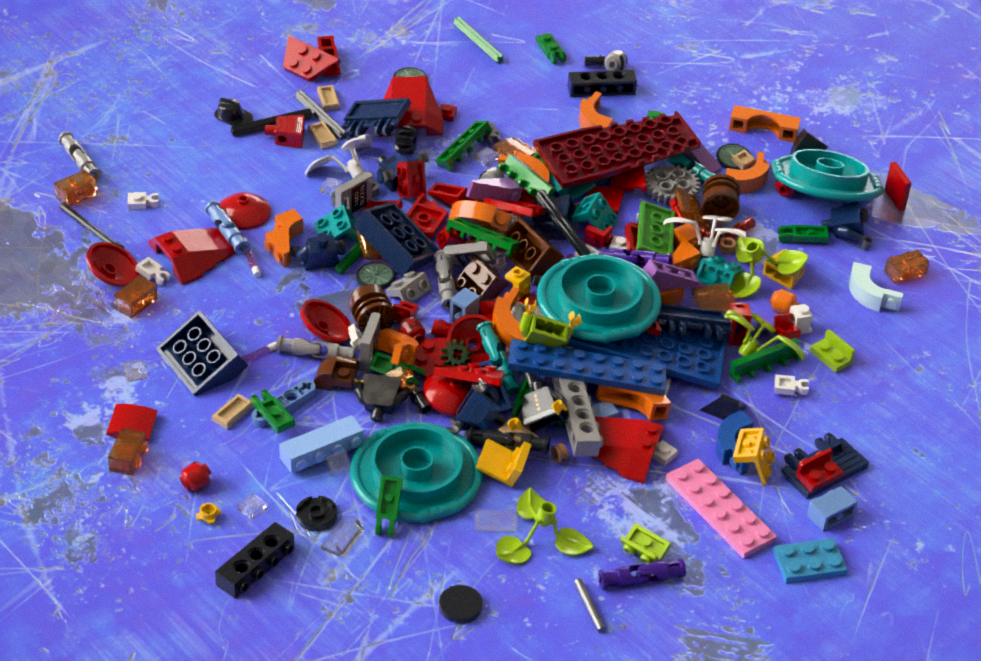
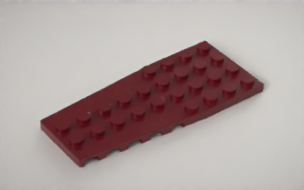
[533,111,701,189]

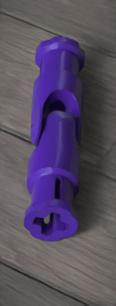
[599,247,673,267]
[598,558,686,589]

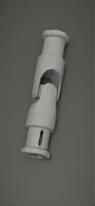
[58,131,102,182]
[434,250,456,311]
[276,335,356,359]

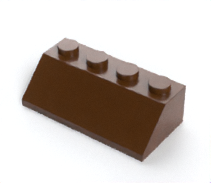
[499,216,565,277]

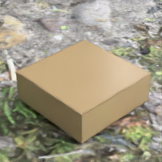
[731,150,756,170]

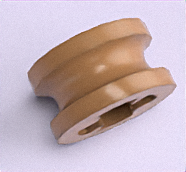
[719,237,736,255]
[551,443,569,463]

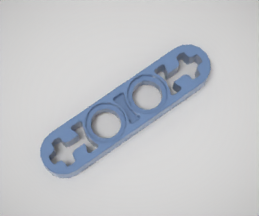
[252,380,316,428]

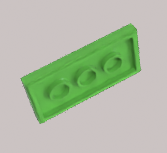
[636,200,675,255]

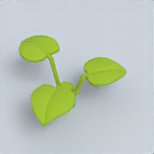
[731,236,808,298]
[724,310,805,362]
[496,487,593,565]

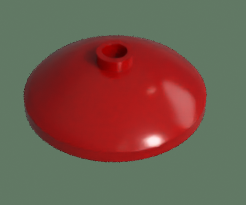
[219,192,271,230]
[86,242,139,287]
[300,299,351,344]
[446,314,504,365]
[423,373,475,417]

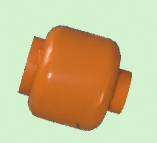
[770,289,799,314]

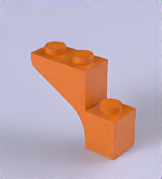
[264,209,303,268]
[673,223,702,270]
[595,385,671,421]

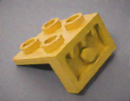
[733,428,775,485]
[476,439,531,487]

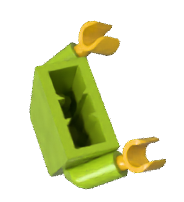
[520,298,582,347]

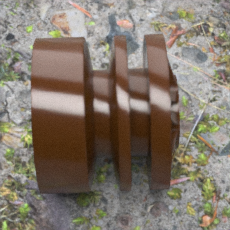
[702,174,740,219]
[348,284,396,333]

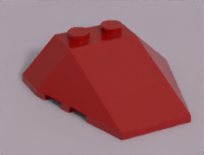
[375,76,443,137]
[148,227,236,285]
[590,416,666,484]

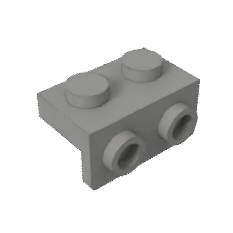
[386,271,431,303]

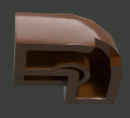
[313,355,360,391]

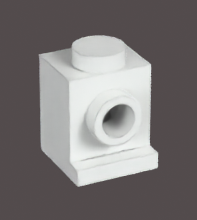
[789,304,813,334]

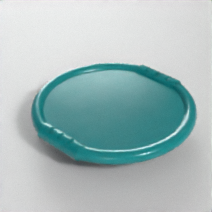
[771,149,884,202]
[537,253,662,344]
[350,421,484,524]

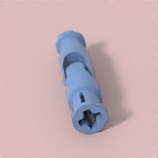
[205,201,250,255]

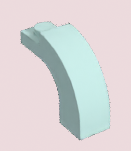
[849,262,903,312]

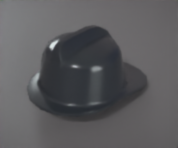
[214,97,253,126]

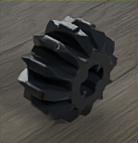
[394,126,418,155]

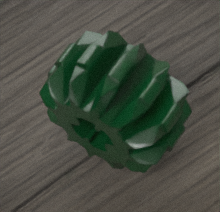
[440,339,473,367]

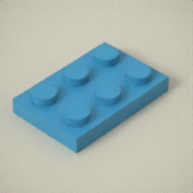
[772,538,848,584]

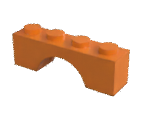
[729,105,801,143]

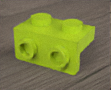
[620,523,672,564]

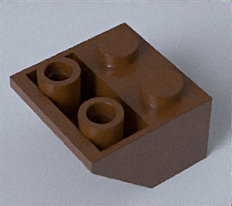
[455,256,508,301]

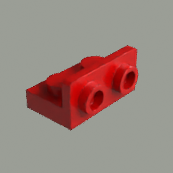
[396,160,426,198]
[796,448,844,493]

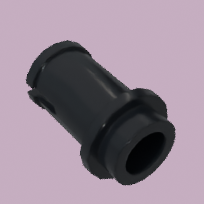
[585,54,605,67]
[410,389,432,414]

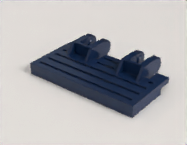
[342,98,411,138]
[657,304,732,341]
[781,433,869,499]

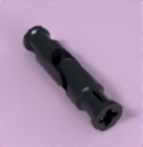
[467,427,551,454]

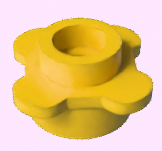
[196,503,221,524]

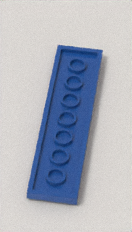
[508,339,666,396]

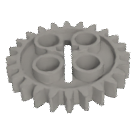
[645,164,701,204]

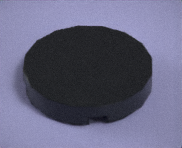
[296,496,338,532]
[439,585,483,624]

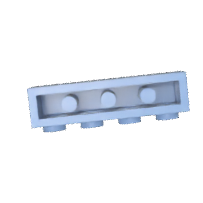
[279,415,364,474]

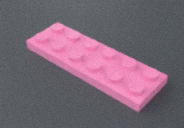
[665,459,777,559]

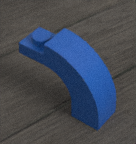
[716,410,754,475]

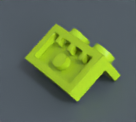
[809,329,855,373]

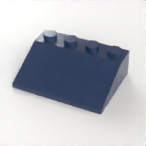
[353,202,439,277]
[156,310,249,396]

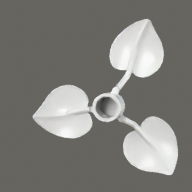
[305,134,372,178]
[663,215,746,257]

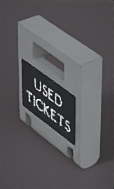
[335,172,372,214]
[444,241,497,267]
[358,312,380,373]

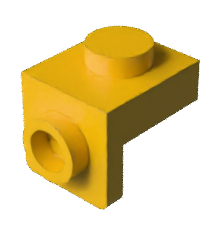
[505,266,531,301]

